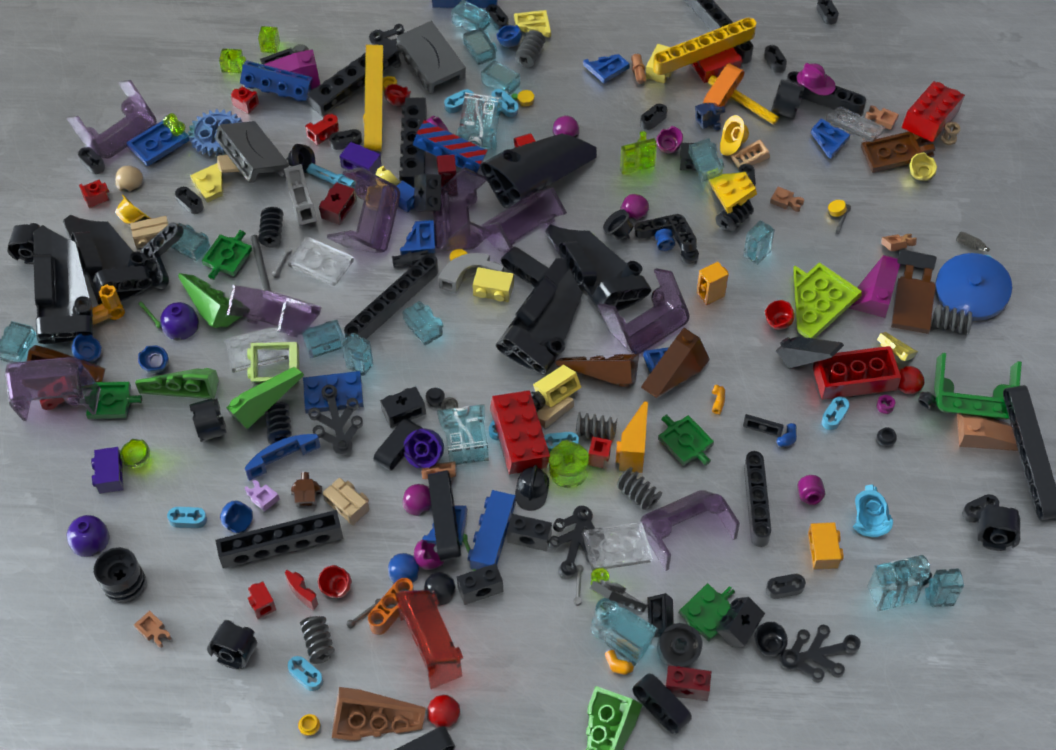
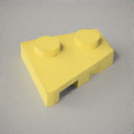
[514,10,551,37]
[877,332,918,361]

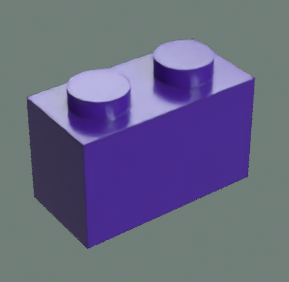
[339,142,382,180]
[91,447,123,494]

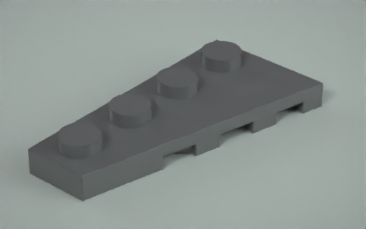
[590,580,648,613]

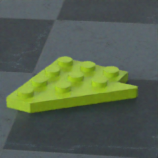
[793,262,862,339]

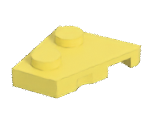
[190,163,223,203]

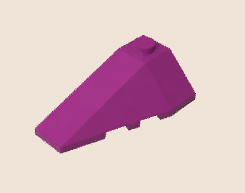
[264,49,321,90]
[849,255,900,318]

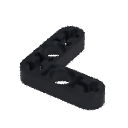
[634,214,697,252]
[140,222,184,290]

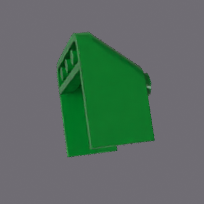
[934,353,1022,420]

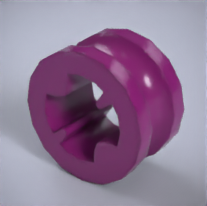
[876,395,895,414]

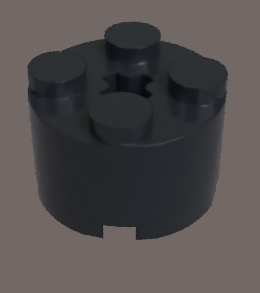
[771,79,805,119]
[7,223,40,264]
[189,398,227,442]
[977,504,1020,551]
[207,620,257,669]
[657,623,703,668]

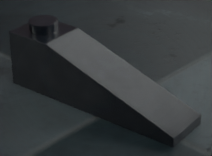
[776,336,844,368]

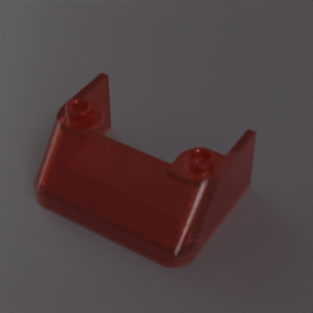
[395,590,463,689]

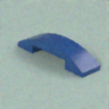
[244,434,321,481]

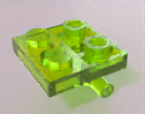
[620,131,657,175]

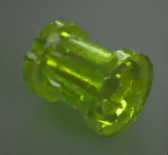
[163,113,186,136]
[590,568,610,593]

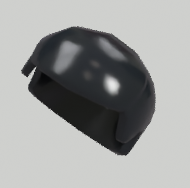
[423,572,456,606]
[754,622,788,657]

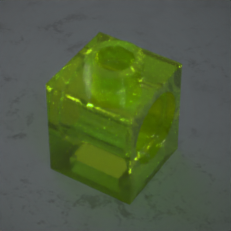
[258,26,280,53]
[219,48,246,73]

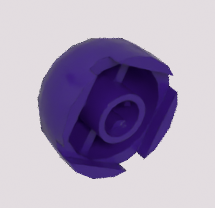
[160,302,199,340]
[404,428,444,468]
[66,515,110,557]

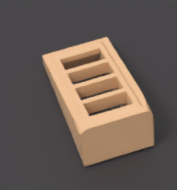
[730,139,770,170]

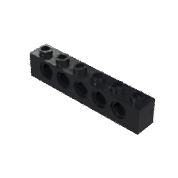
[307,39,400,117]
[399,97,427,188]
[215,510,343,569]

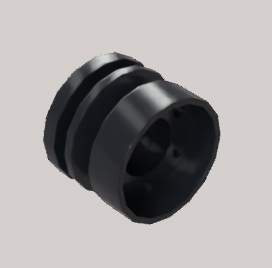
[93,547,146,603]

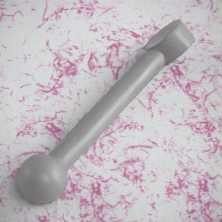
[272,247,292,277]
[573,565,583,606]

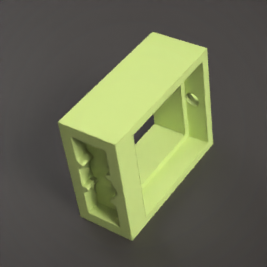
[247,342,299,384]

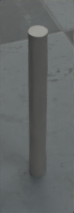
[251,235,271,295]

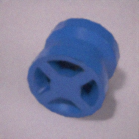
[655,229,675,251]

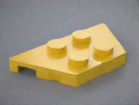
[707,172,757,214]

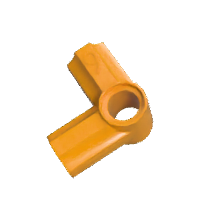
[92,284,125,325]

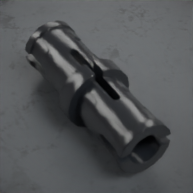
[392,250,428,268]

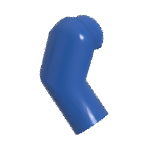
[777,423,797,447]

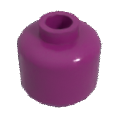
[797,475,826,505]

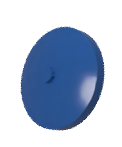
[935,253,1012,321]

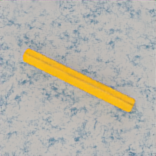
[708,76,779,124]

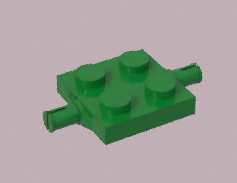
[202,230,252,280]
[75,382,142,419]
[658,414,714,466]
[678,583,735,642]

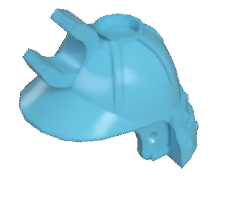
[853,485,893,537]

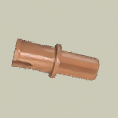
[631,54,646,84]

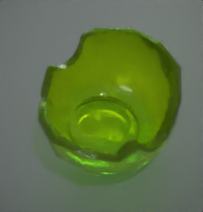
[120,439,151,468]

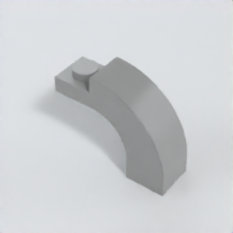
[284,164,317,225]
[438,253,504,293]

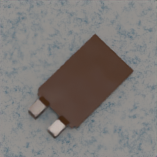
[861,131,935,173]
[891,265,936,334]

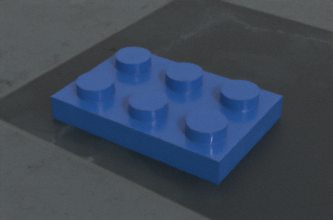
[126,117,190,167]
[303,371,364,414]

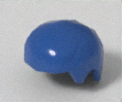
[496,25,522,48]
[72,334,102,363]
[138,345,169,374]
[220,500,253,533]
[388,553,419,583]

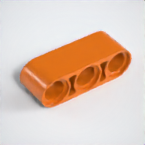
[703,63,745,107]
[368,578,414,635]

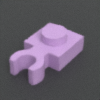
[245,480,280,511]

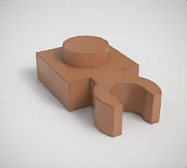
[865,105,899,130]
[770,187,804,212]
[881,234,917,251]
[421,461,457,479]
[134,611,172,648]

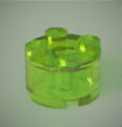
[549,440,589,488]

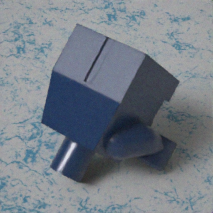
[695,103,725,131]

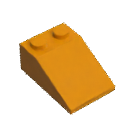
[615,401,648,473]

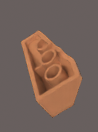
[957,414,1018,451]
[332,687,426,741]

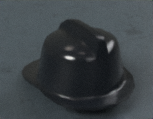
[286,144,316,173]
[603,209,634,240]
[515,465,549,511]

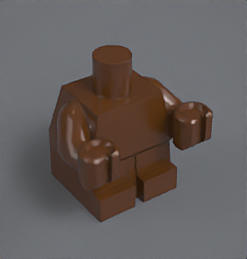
[291,472,322,507]

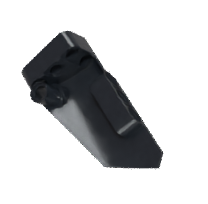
[481,133,597,208]
[63,214,153,305]
[545,224,652,315]
[33,225,93,344]
[496,258,583,374]

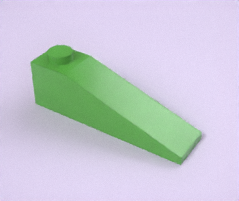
[178,273,249,328]
[226,367,304,429]
[135,368,219,399]
[585,686,643,750]

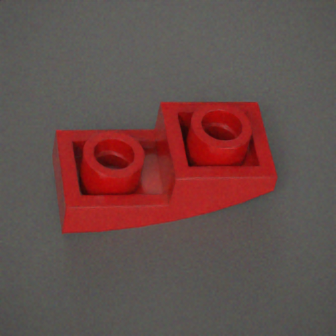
[285,570,318,611]

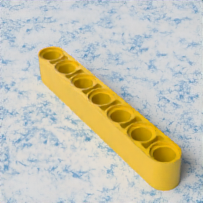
[653,18,756,75]
[364,44,383,152]

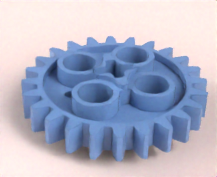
[188,109,242,157]

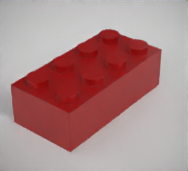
[901,81,965,142]
[813,346,901,400]
[490,390,550,475]

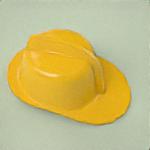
[720,115,749,156]
[116,194,151,224]

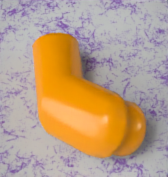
[712,385,725,414]
[605,650,634,675]

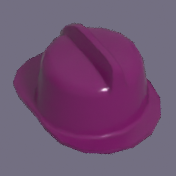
[797,63,836,96]

